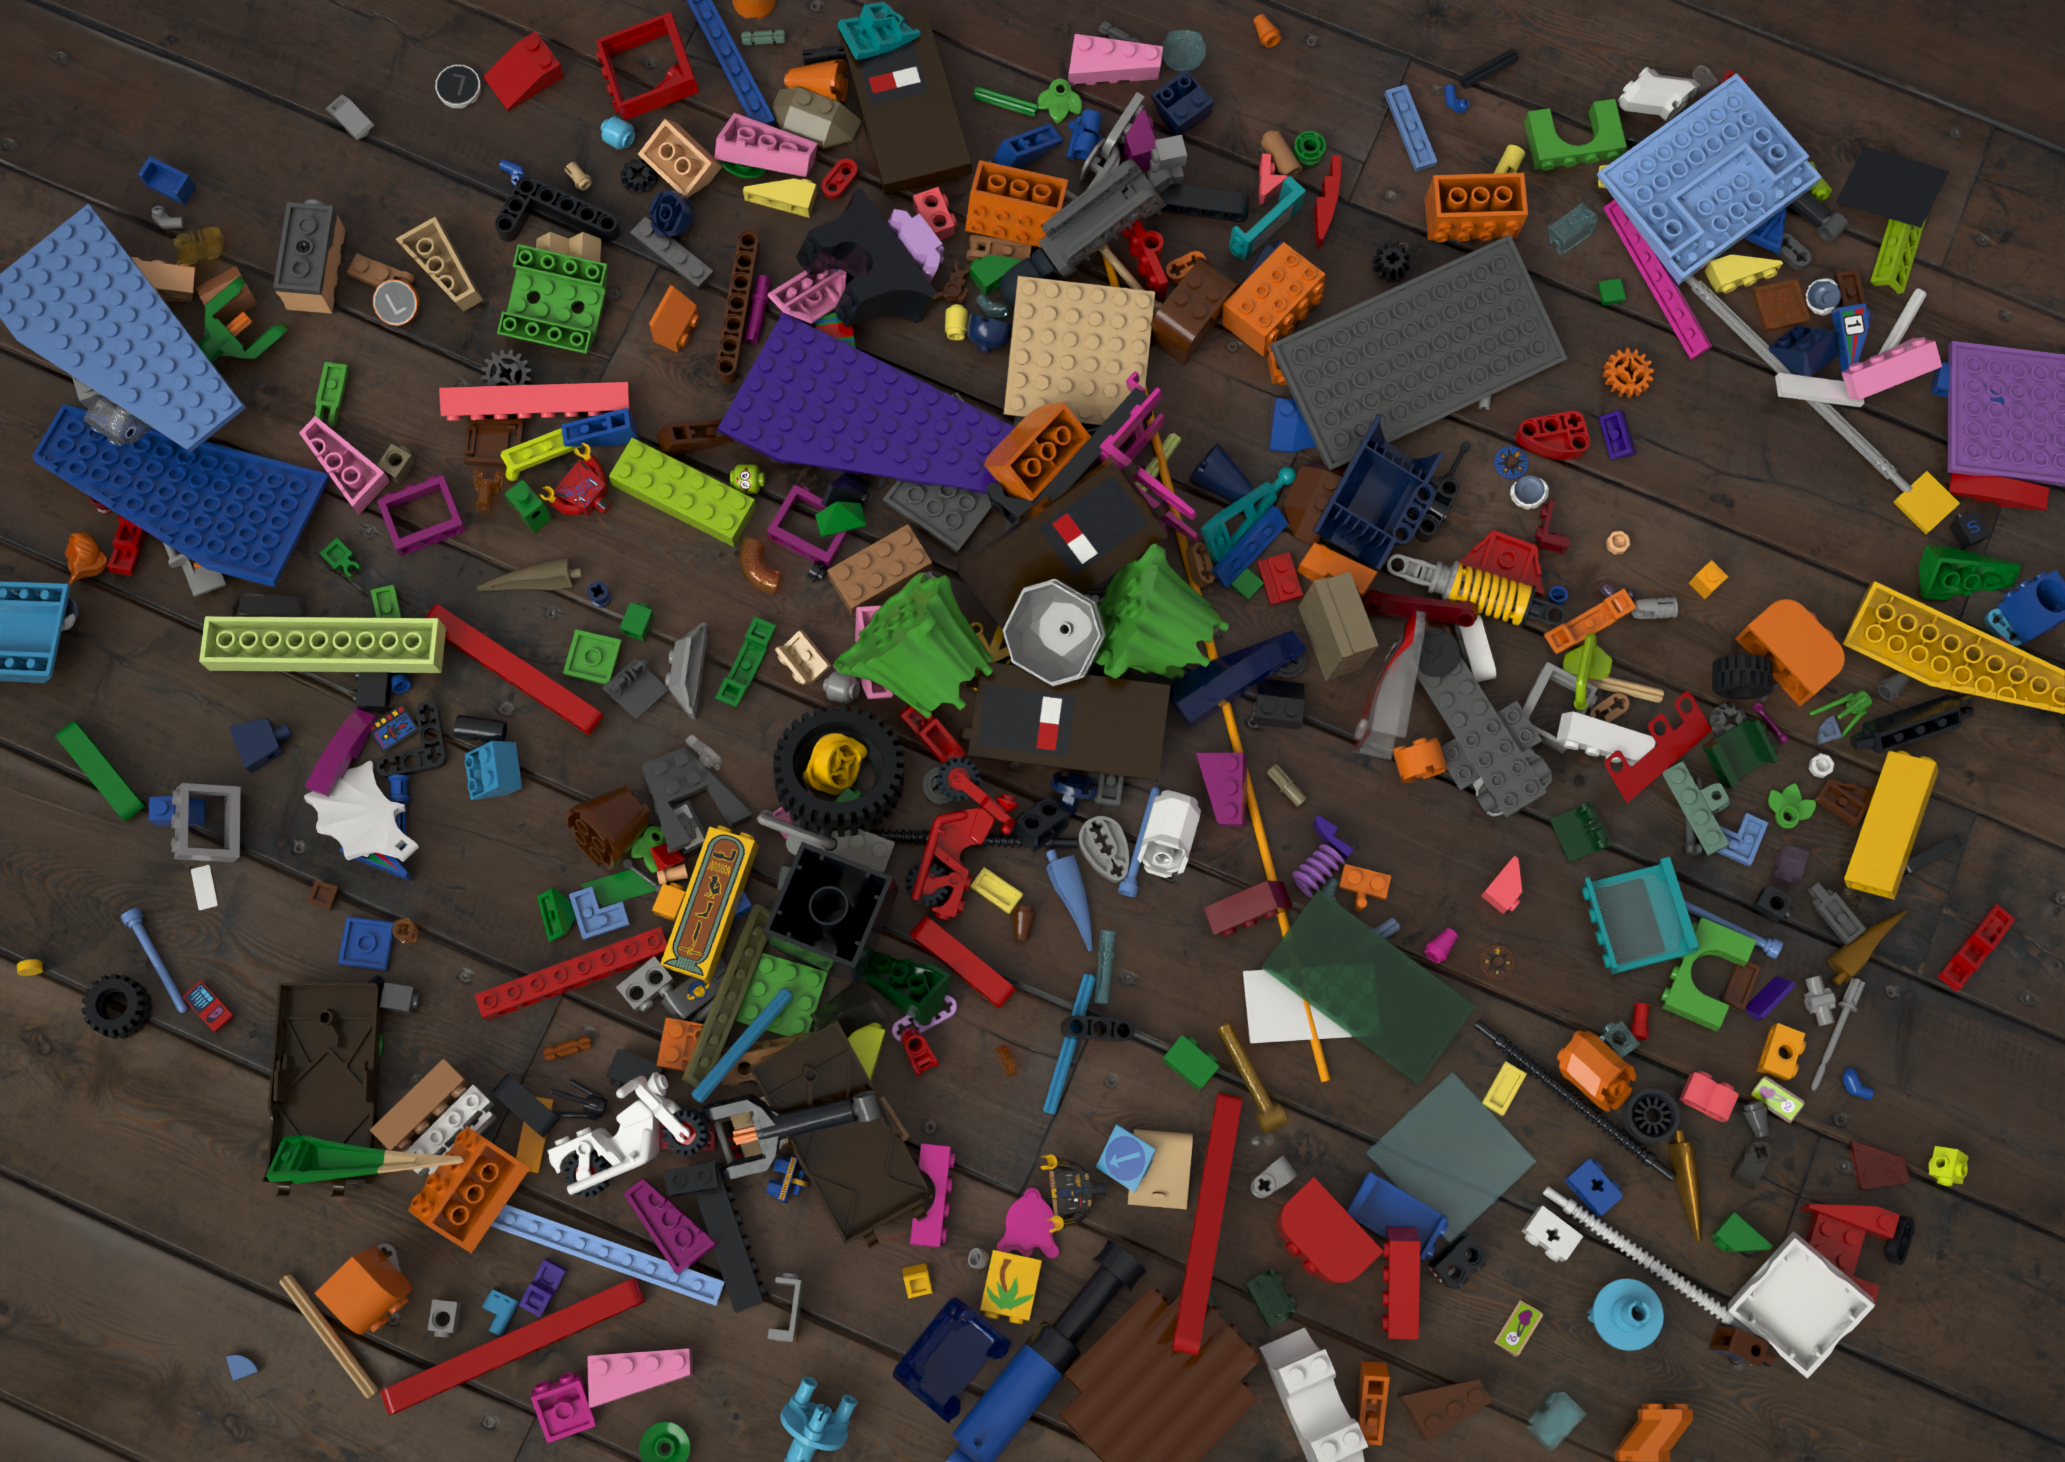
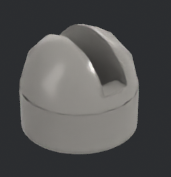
[968,1248,990,1269]

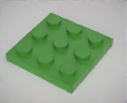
[736,953,828,1037]

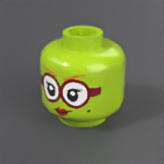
[730,464,765,495]

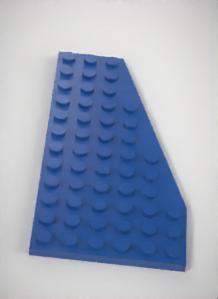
[32,404,329,587]

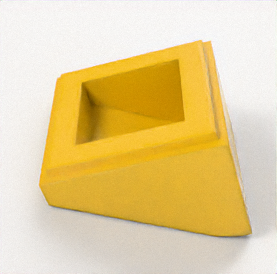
[902,1263,932,1299]

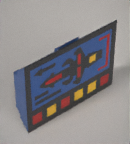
[369,703,419,753]

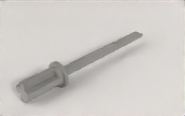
[1811,978,1866,1092]

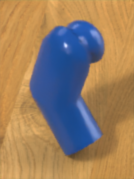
[1444,84,1470,113]
[1842,1068,1874,1100]

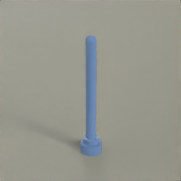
[1118,787,1160,897]
[1684,900,1783,959]
[121,908,188,1013]

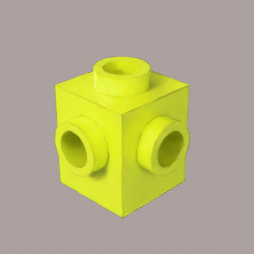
[1929,1146,1969,1186]

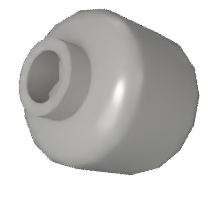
[823,671,860,704]

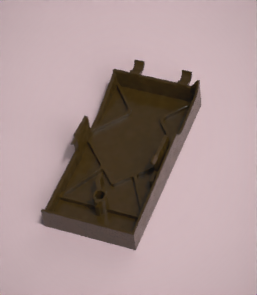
[261,983,383,1197]

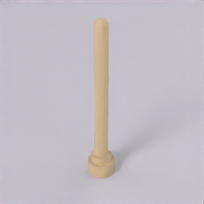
[1099,245,1162,320]

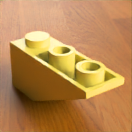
[1705,254,1783,294]

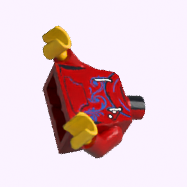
[538,443,612,516]

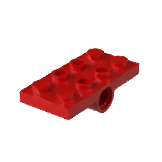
[1121,219,1168,302]

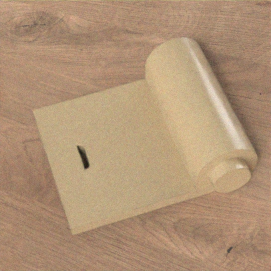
[1128,1129,1193,1209]

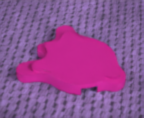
[997,1188,1059,1259]

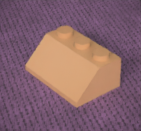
[638,119,723,198]

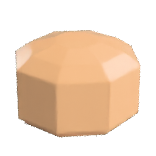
[1606,531,1630,555]

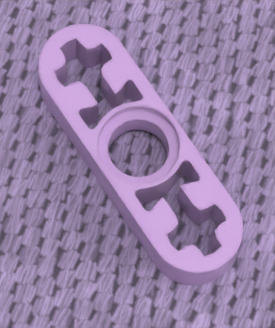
[892,995,957,1042]

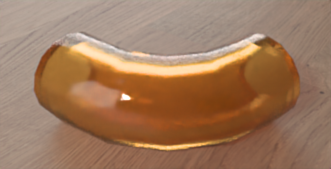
[739,538,781,595]

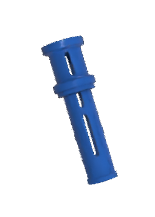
[388,775,410,849]

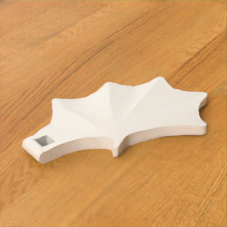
[304,761,419,862]

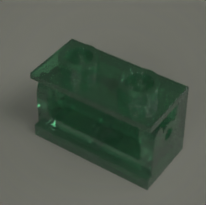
[1244,1269,1297,1329]

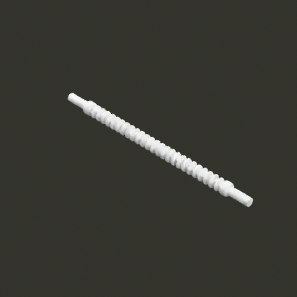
[1543,1186,1756,1336]

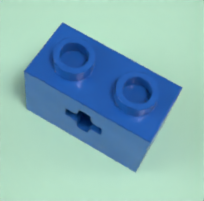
[1563,1158,1623,1217]

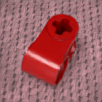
[900,1027,939,1077]

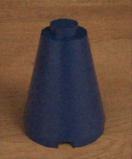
[1189,443,1253,502]

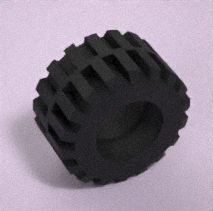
[1712,654,1773,700]
[81,974,152,1039]

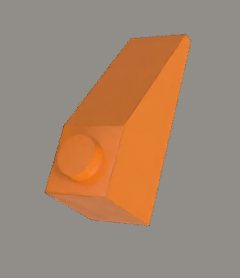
[1357,1361,1390,1446]

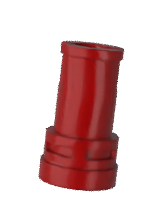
[1629,1003,1650,1040]

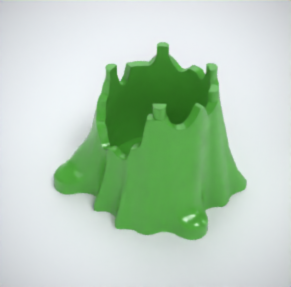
[1094,544,1229,679]
[833,573,993,718]

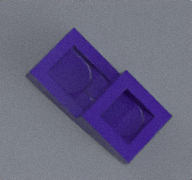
[1313,815,1353,861]
[519,1258,568,1318]

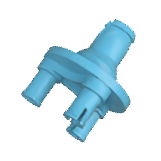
[1587,1279,1664,1351]
[780,1376,858,1462]

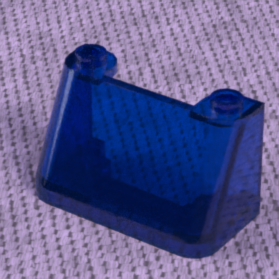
[892,1297,1012,1423]

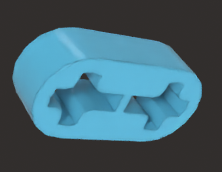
[1984,609,2022,647]

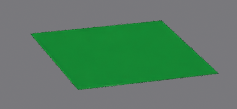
[580,869,655,907]

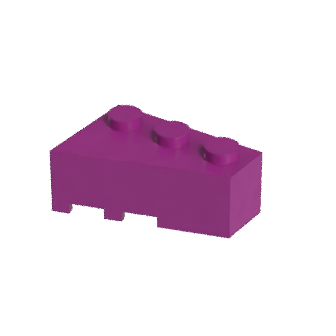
[1196,753,1247,828]

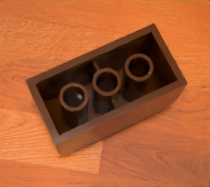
[1150,258,1240,366]

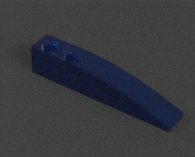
[1169,630,1306,729]

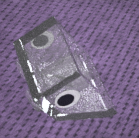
[83,395,153,446]

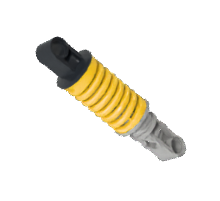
[1386,554,1566,628]

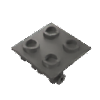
[602,658,669,719]

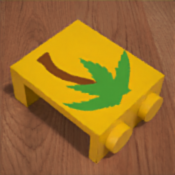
[980,1250,1042,1325]

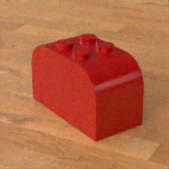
[1276,1177,1384,1285]

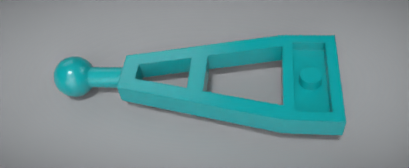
[1201,467,1296,564]

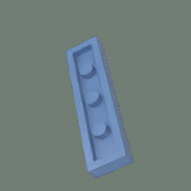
[1384,84,1437,172]

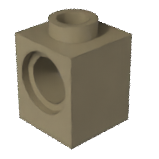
[377,444,416,485]

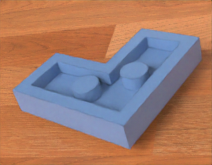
[1717,813,1768,867]
[569,887,630,941]

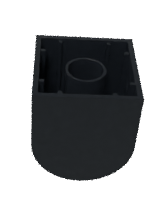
[763,842,899,982]

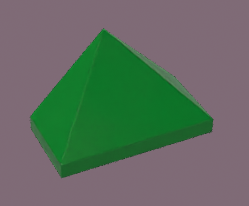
[815,501,867,538]
[537,888,576,942]

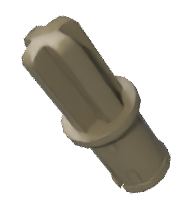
[1267,764,1308,807]

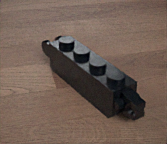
[1850,694,1974,753]

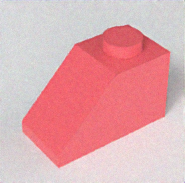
[1481,856,1522,914]

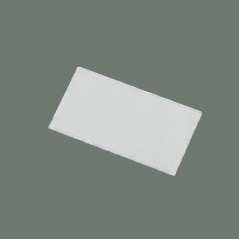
[1243,964,1380,1043]

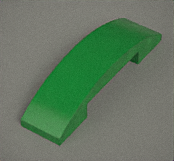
[715,617,776,708]

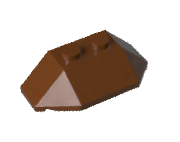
[1283,460,1348,546]

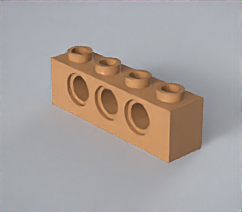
[718,1032,811,1086]

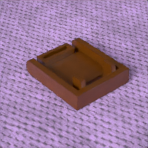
[464,418,525,467]

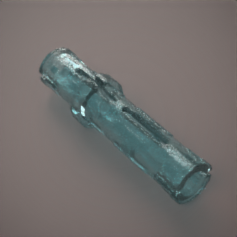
[1094,930,1116,1005]

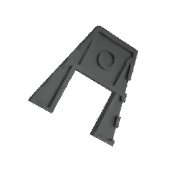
[642,747,753,854]

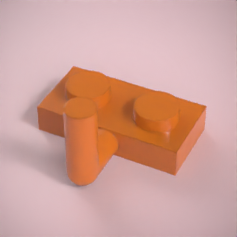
[1338,864,1391,912]

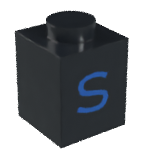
[1949,510,1991,550]

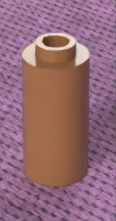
[1261,130,1303,178]

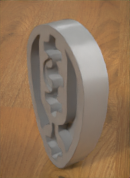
[1078,816,1129,883]

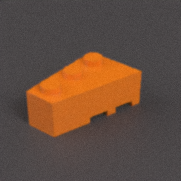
[1297,542,1377,600]

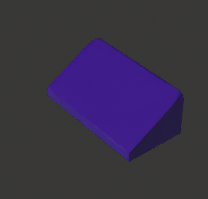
[1598,409,1636,460]
[1745,976,1795,1021]

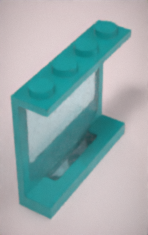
[1581,857,1699,974]

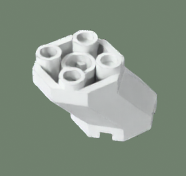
[1618,67,1701,121]
[1137,790,1201,878]

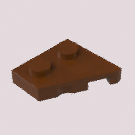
[1814,779,1876,827]

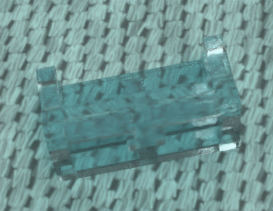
[1548,202,1598,255]

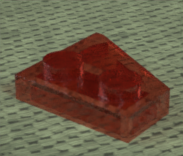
[1849,1142,1910,1190]

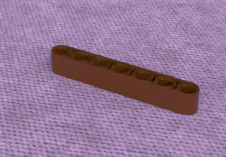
[716,230,760,384]

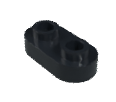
[1884,1215,1915,1265]

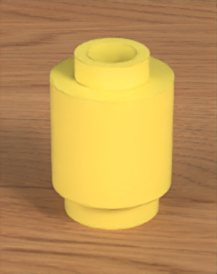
[945,304,968,340]

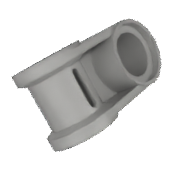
[1250,1155,1298,1199]

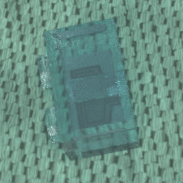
[1526,1392,1586,1451]

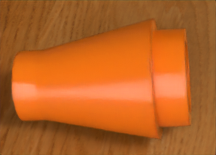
[1253,14,1281,48]

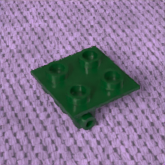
[1549,802,1612,863]

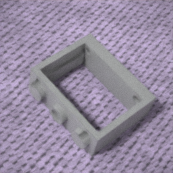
[1522,662,1598,754]
[171,783,241,862]

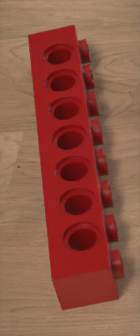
[475,927,668,1022]

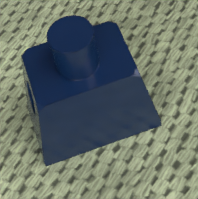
[229,718,293,773]

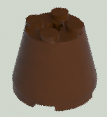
[564,785,650,870]

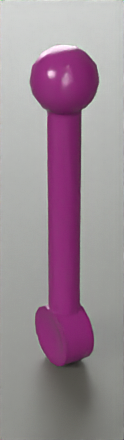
[1753,702,1788,743]

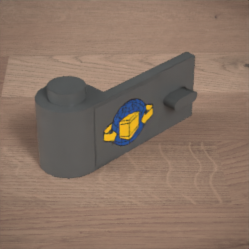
[661,958,728,1021]

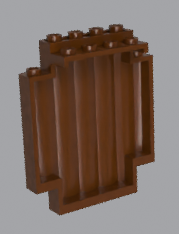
[1059,1288,1261,1462]

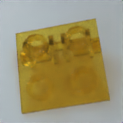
[173,225,224,265]

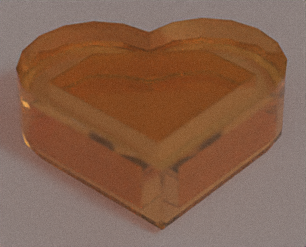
[995,1045,1016,1077]

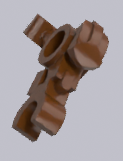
[934,260,970,305]

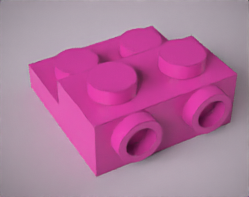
[531,1372,596,1443]

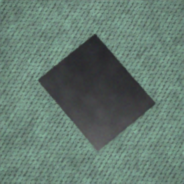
[1836,147,1949,228]

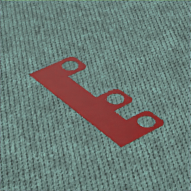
[1605,691,1712,803]

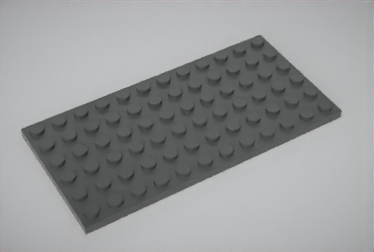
[1269,235,1568,470]

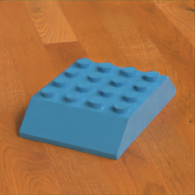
[0,581,71,683]

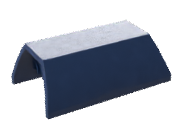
[1312,414,1444,571]

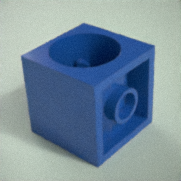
[1997,570,2065,645]

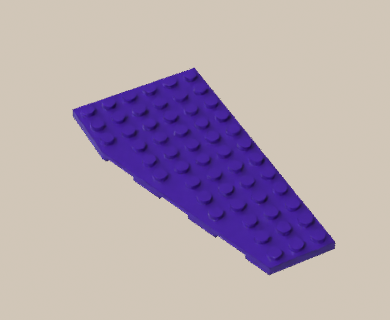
[718,313,1015,494]

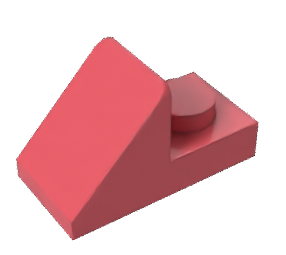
[1258,153,1288,205]

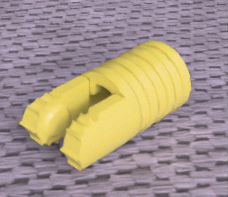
[1494,145,1525,174]

